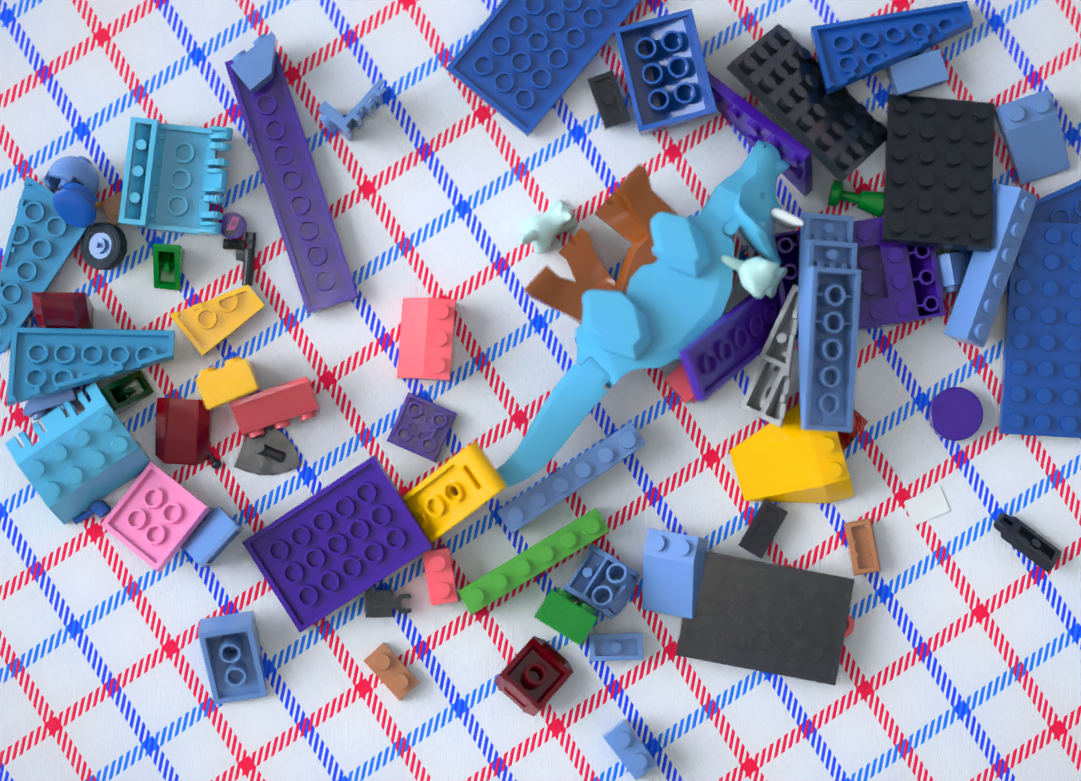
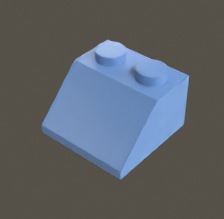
[182,506,244,568]

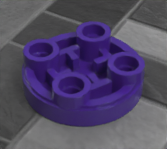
[929,387,983,441]

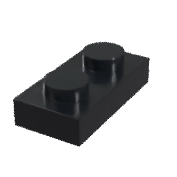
[587,70,630,130]
[738,499,788,559]

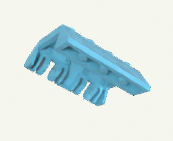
[118,117,233,235]
[5,382,152,524]

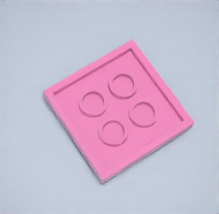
[101,462,211,573]

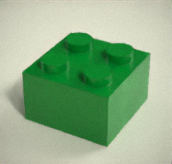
[534,588,597,646]

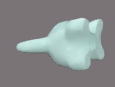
[519,200,578,254]
[721,255,788,299]

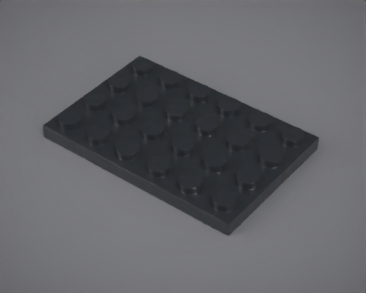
[727,24,886,183]
[882,94,994,252]
[676,552,855,685]

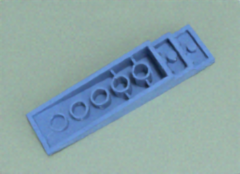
[798,212,861,432]

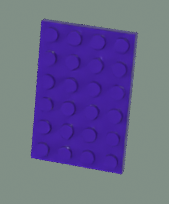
[242,455,434,633]

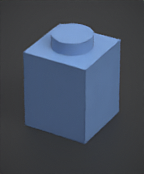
[936,252,967,293]

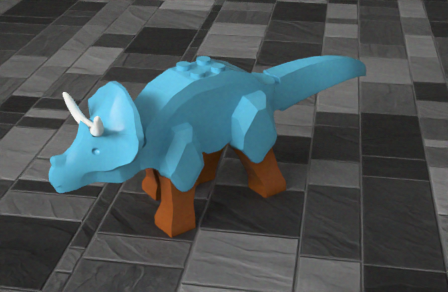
[496,140,804,488]

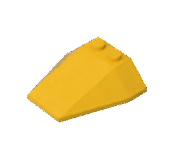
[730,403,855,503]

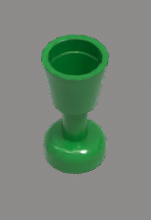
[827,180,884,217]

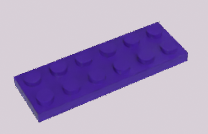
[679,286,781,401]

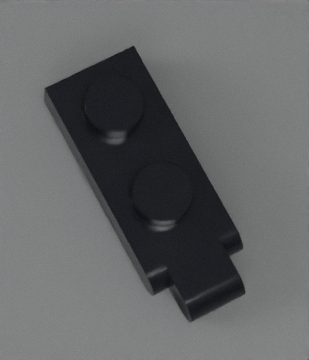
[994,513,1061,573]

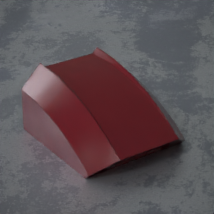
[32,292,94,329]
[155,398,213,465]
[494,636,573,716]

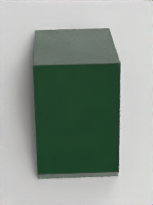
[100,370,154,414]

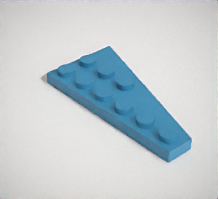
[0,175,91,353]
[6,327,175,406]

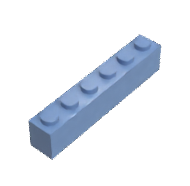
[944,184,1038,348]
[497,422,646,534]

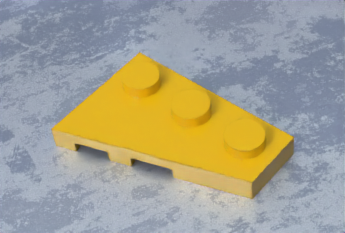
[169,285,266,357]

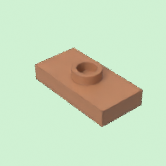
[843,518,881,576]

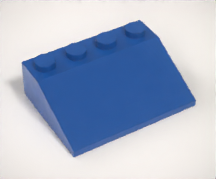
[614,9,717,136]

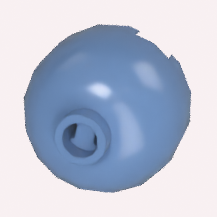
[44,156,99,195]

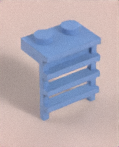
[318,78,387,141]

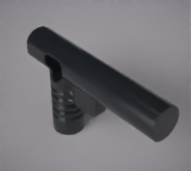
[223,232,256,286]

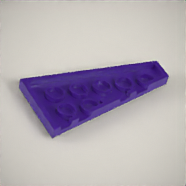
[707,71,813,197]

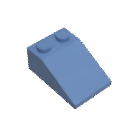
[994,89,1070,185]
[642,528,709,619]
[198,611,268,705]

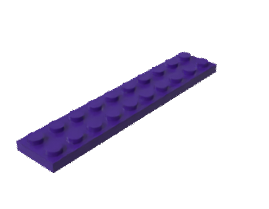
[224,50,359,314]

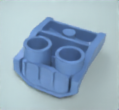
[562,544,639,620]

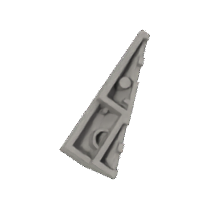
[739,284,798,428]

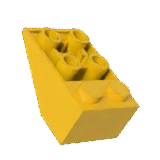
[195,356,260,410]

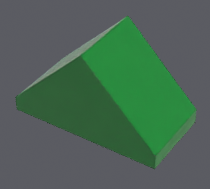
[153,243,185,290]

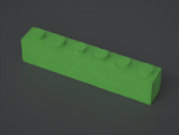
[458,508,610,615]

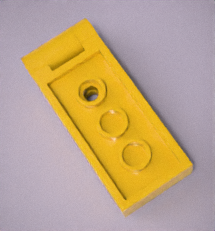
[403,441,507,543]

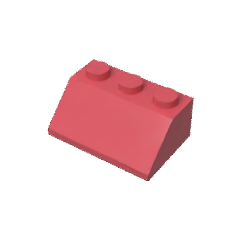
[397,298,456,382]
[229,376,320,439]

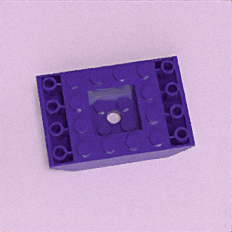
[774,217,946,340]

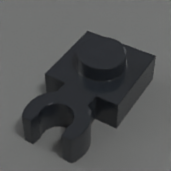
[365,590,412,618]

